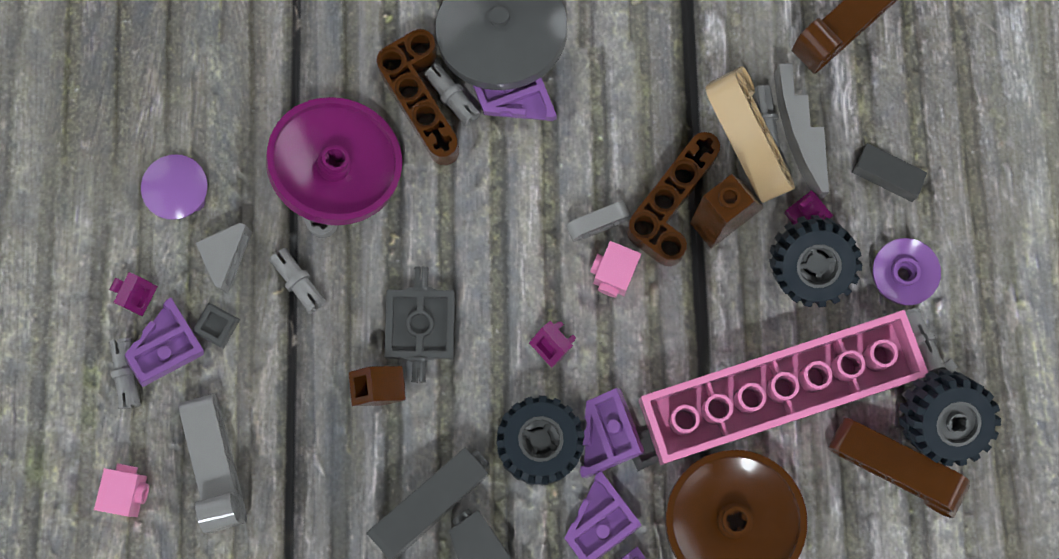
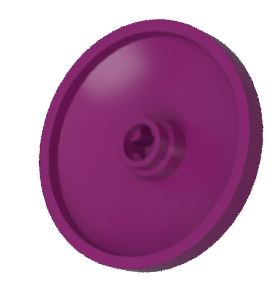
[266,97,402,225]

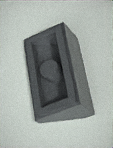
[852,143,927,202]

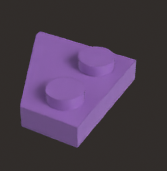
[472,78,557,121]
[580,388,645,478]

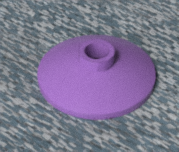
[872,238,941,306]

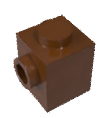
[349,366,406,406]

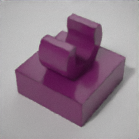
[784,190,833,225]
[109,272,158,317]
[529,321,576,368]

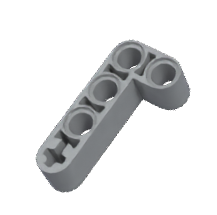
[179,393,247,533]

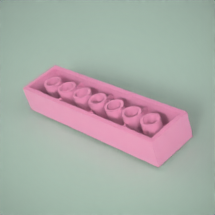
[638,310,928,466]

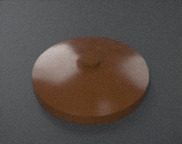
[665,450,807,559]

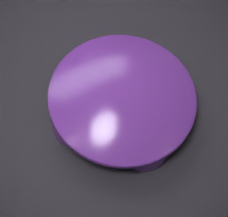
[141,155,208,220]

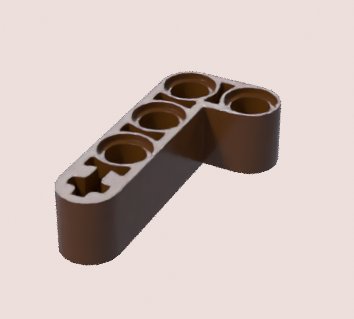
[791,0,897,74]
[377,29,459,165]
[627,132,720,266]
[828,417,970,519]

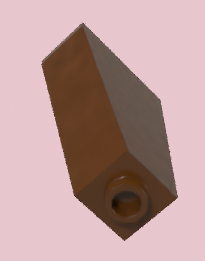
[690,174,764,249]

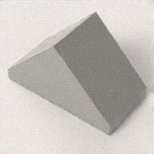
[196,223,252,293]

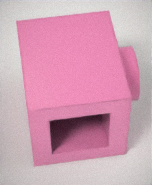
[590,241,642,298]
[94,463,149,517]

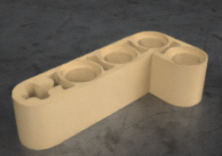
[705,66,795,203]

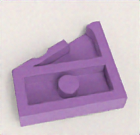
[125,298,204,387]
[564,471,642,559]

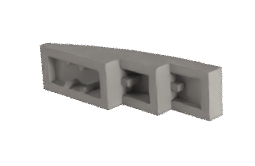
[774,63,829,200]

